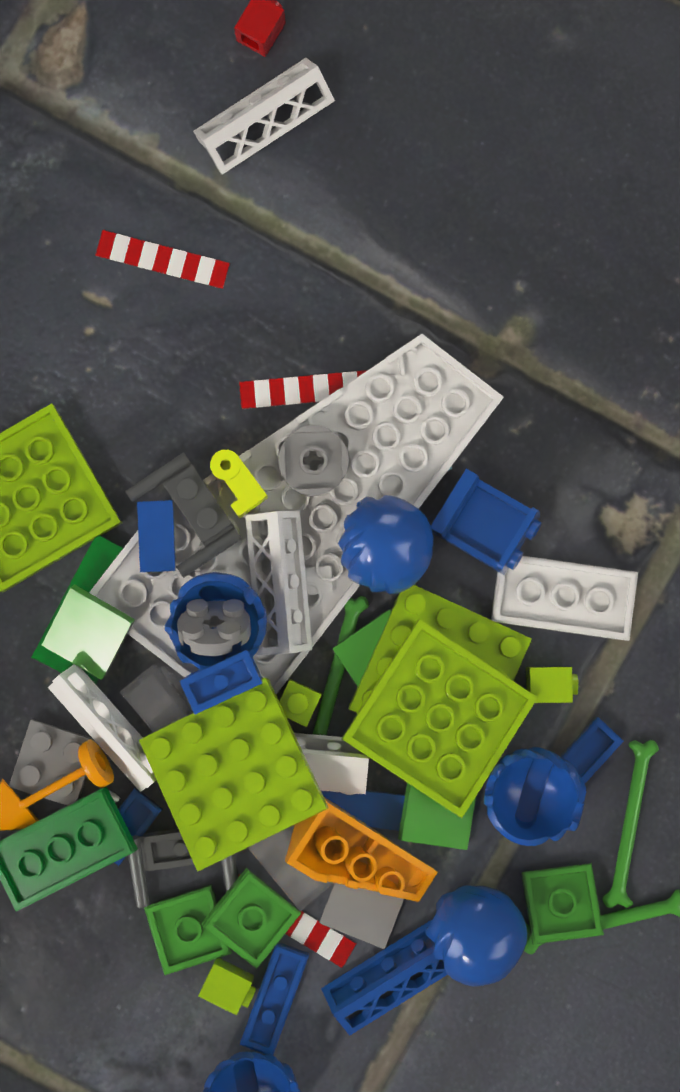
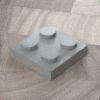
[9,719,96,806]

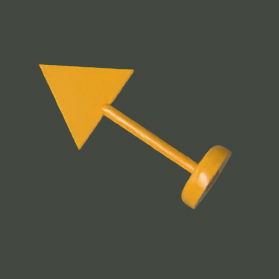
[0,739,114,831]

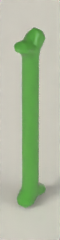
[313,596,369,736]
[602,740,659,908]
[524,889,680,955]

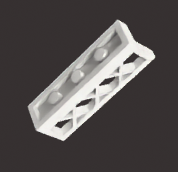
[193,58,335,175]
[245,510,312,655]
[48,664,156,792]

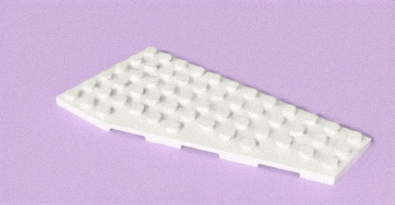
[89,334,504,694]

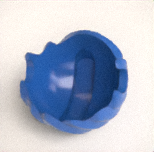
[338,495,434,595]
[164,572,267,670]
[484,747,586,846]
[425,885,527,986]
[203,1051,300,1092]

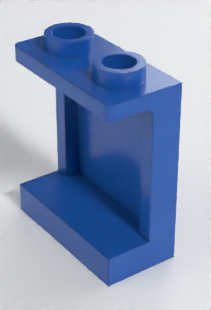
[431,468,542,575]
[179,649,263,715]

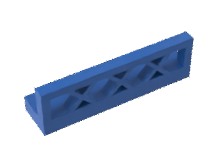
[321,920,448,1036]

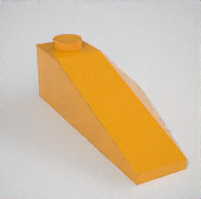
[285,797,438,902]

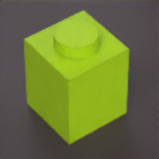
[526,667,578,703]
[279,679,322,727]
[198,958,257,1015]

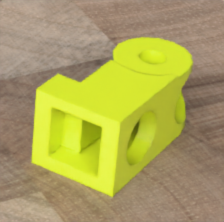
[210,450,268,519]

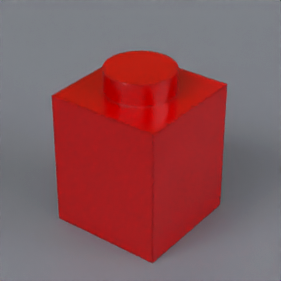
[234,0,286,57]

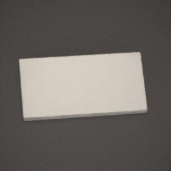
[491,556,638,641]

